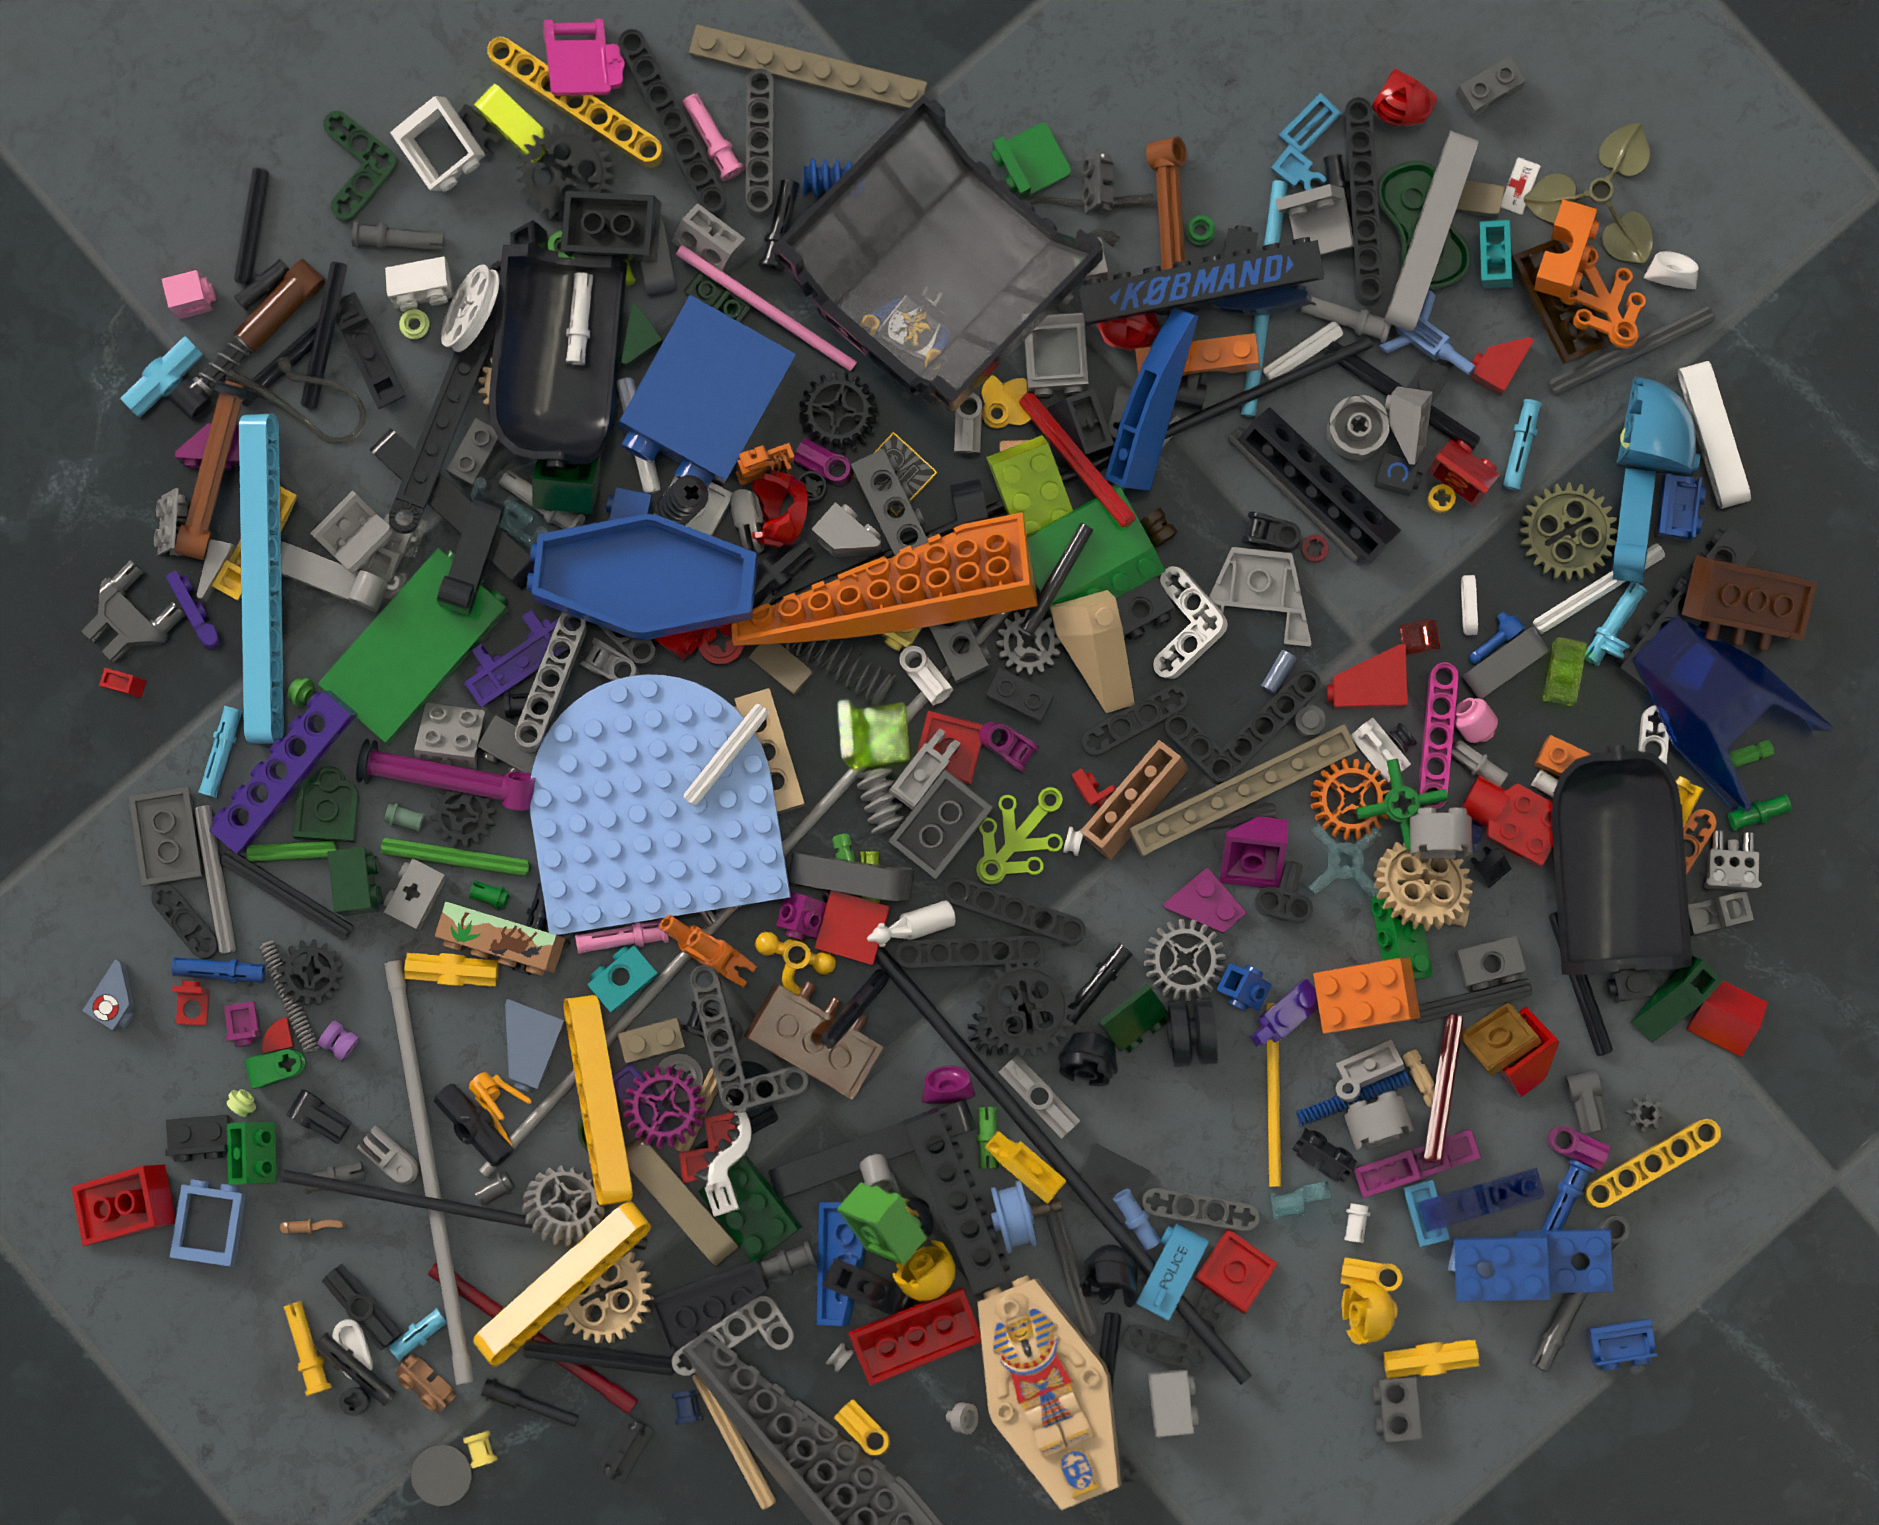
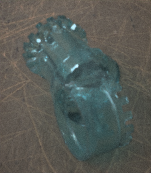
[1270,1181,1331,1221]

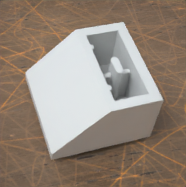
[385,257,454,311]

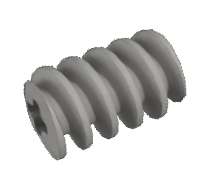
[854,768,906,835]

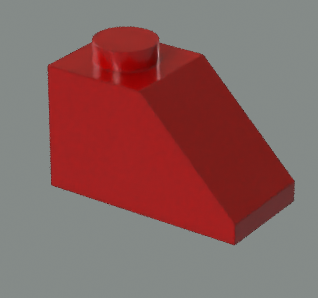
[1470,337,1534,396]

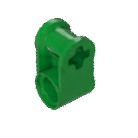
[244,1049,306,1089]

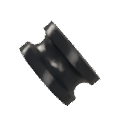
[1388,723,1417,753]

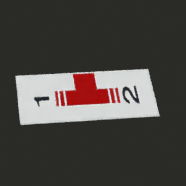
[1501,157,1540,215]

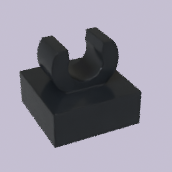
[1471,846,1512,888]

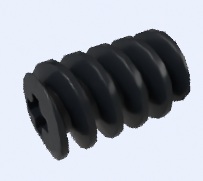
[655,475,709,525]

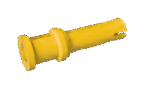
[283,1301,332,1396]

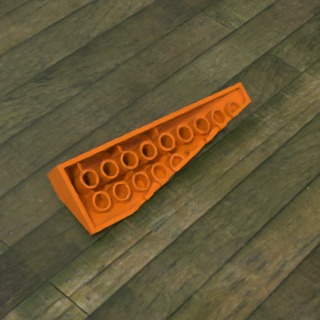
[731,512,1037,646]

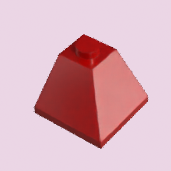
[1499,1007,1559,1097]

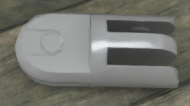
[730,489,764,554]
[357,1125,419,1185]

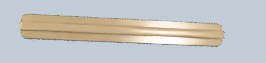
[692,1373,776,1509]

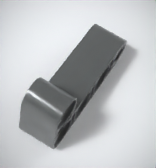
[788,852,914,901]

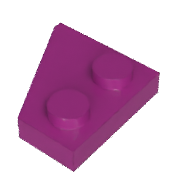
[1162,867,1247,933]

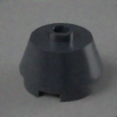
[1058,1032,1118,1086]

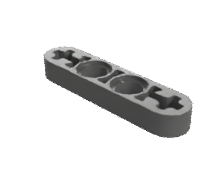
[1141,1188,1260,1231]

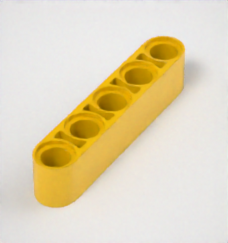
[1584,1119,1721,1208]

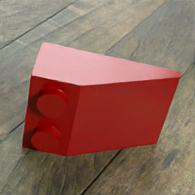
[1427,439,1500,508]
[71,1164,176,1246]

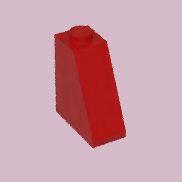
[1326,644,1408,710]

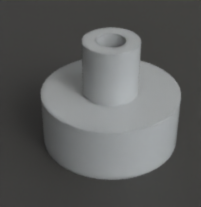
[946,1403,978,1435]

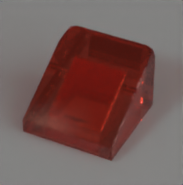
[1400,619,1441,655]

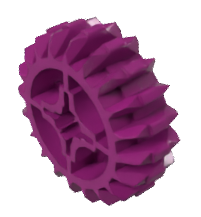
[623,1066,706,1149]

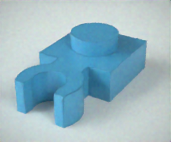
[1271,145,1326,191]

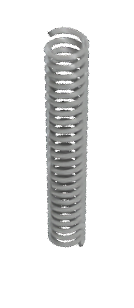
[259,940,320,1053]

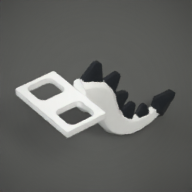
[694,1095,752,1217]

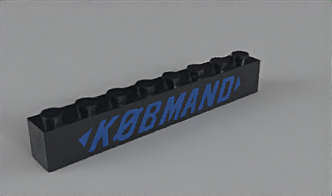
[1078,237,1325,326]

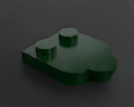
[293,766,359,843]

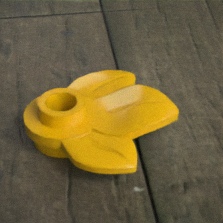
[981,375,1032,429]

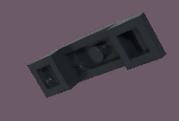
[336,292,406,409]
[822,1258,924,1315]

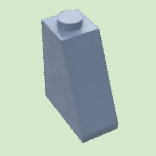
[505,999,566,1093]

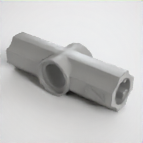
[998,1054,1080,1139]

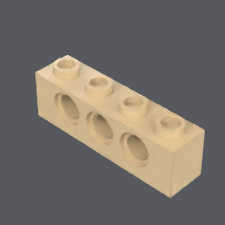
[734,688,806,814]

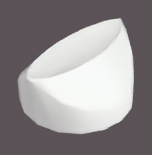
[1644,251,1698,289]

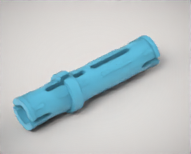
[1502,399,1542,491]
[1582,582,1648,666]
[198,706,243,798]

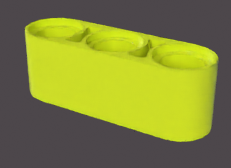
[474,84,546,162]

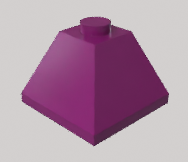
[1219,816,1288,888]

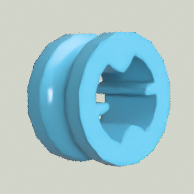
[1599,634,1630,660]

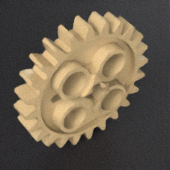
[1373,842,1473,931]
[559,1252,654,1343]

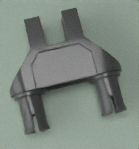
[81,560,186,663]

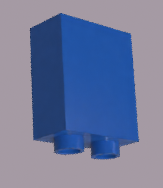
[617,295,796,489]

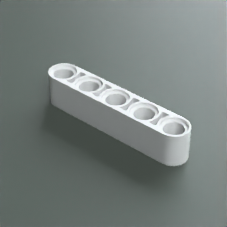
[1678,361,1751,509]

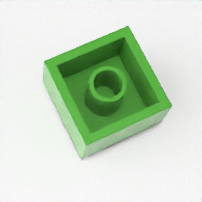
[837,1182,927,1265]

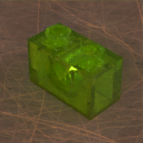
[1542,637,1587,706]

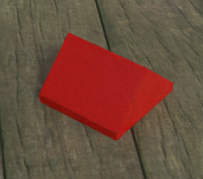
[1686,981,1768,1057]

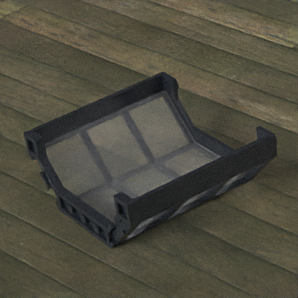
[773,95,1103,413]

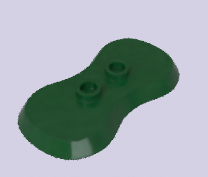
[1377,161,1471,290]

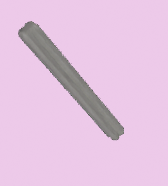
[194,805,236,954]

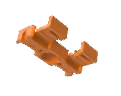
[735,443,794,486]

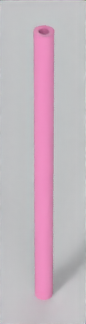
[676,245,857,372]

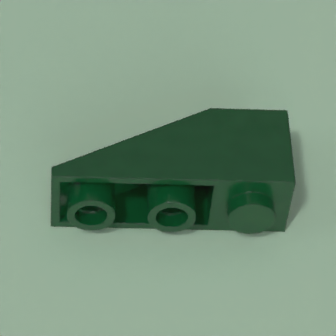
[1630,955,1724,1043]

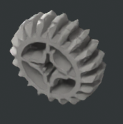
[1144,919,1226,1001]
[522,1165,605,1247]

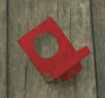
[172,981,209,1026]

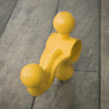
[755,932,836,1002]

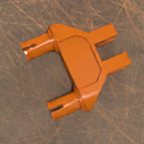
[659,915,757,987]

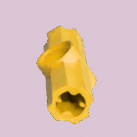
[404,953,499,987]
[1383,1340,1479,1378]

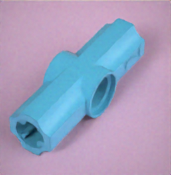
[120,336,204,418]

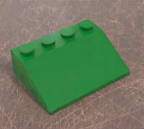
[1027,486,1166,618]

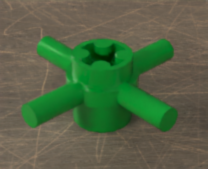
[1356,758,1448,850]

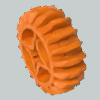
[1310,759,1390,841]

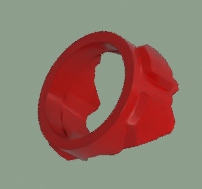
[751,470,808,548]

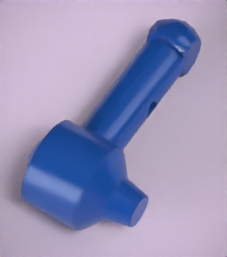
[1469,612,1526,665]

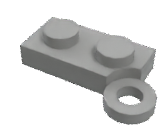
[1336,1039,1405,1102]

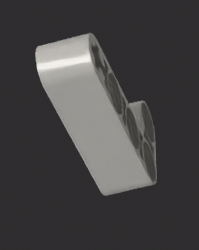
[281,541,389,612]
[672,1296,794,1376]

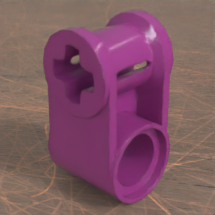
[979,722,1040,773]

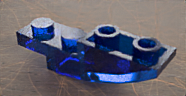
[1418,1168,1546,1232]

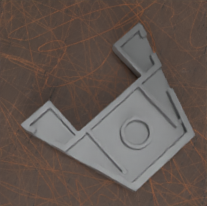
[1201,547,1311,647]

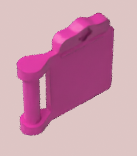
[543,19,625,96]

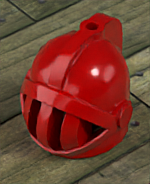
[1372,68,1437,127]
[1096,312,1160,351]

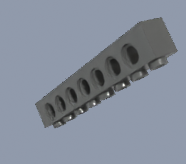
[851,449,991,684]

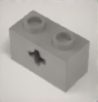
[383,858,448,931]

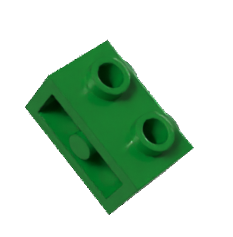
[227,1122,277,1185]

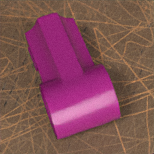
[794,438,853,487]
[1546,1126,1611,1170]

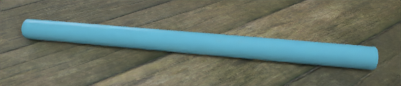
[1241,180,1288,418]

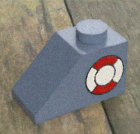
[82,959,135,1031]

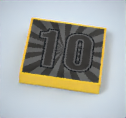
[853,432,938,517]

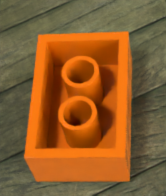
[1313,958,1421,1034]

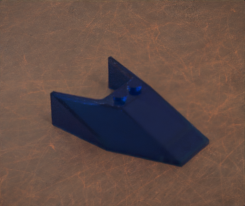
[1633,616,1834,812]

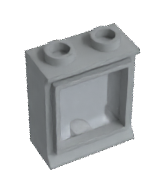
[1023,313,1088,397]

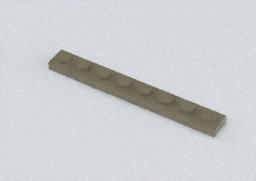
[689,24,927,110]
[1128,724,1358,857]

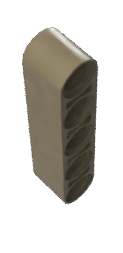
[625,1136,739,1267]

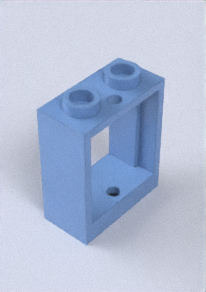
[170,1179,247,1266]

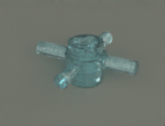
[1308,823,1383,898]

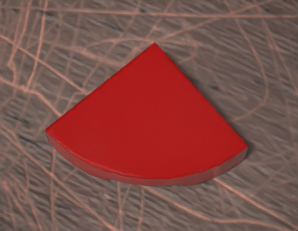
[262,1017,294,1054]

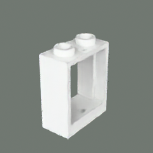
[390,96,486,192]

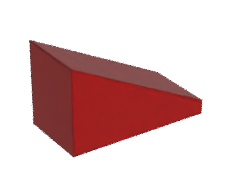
[99,668,147,699]

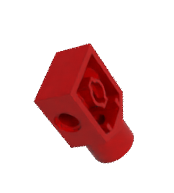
[1461,775,1553,868]

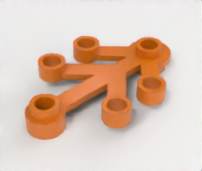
[1561,245,1646,349]

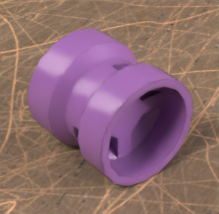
[317,1020,360,1062]

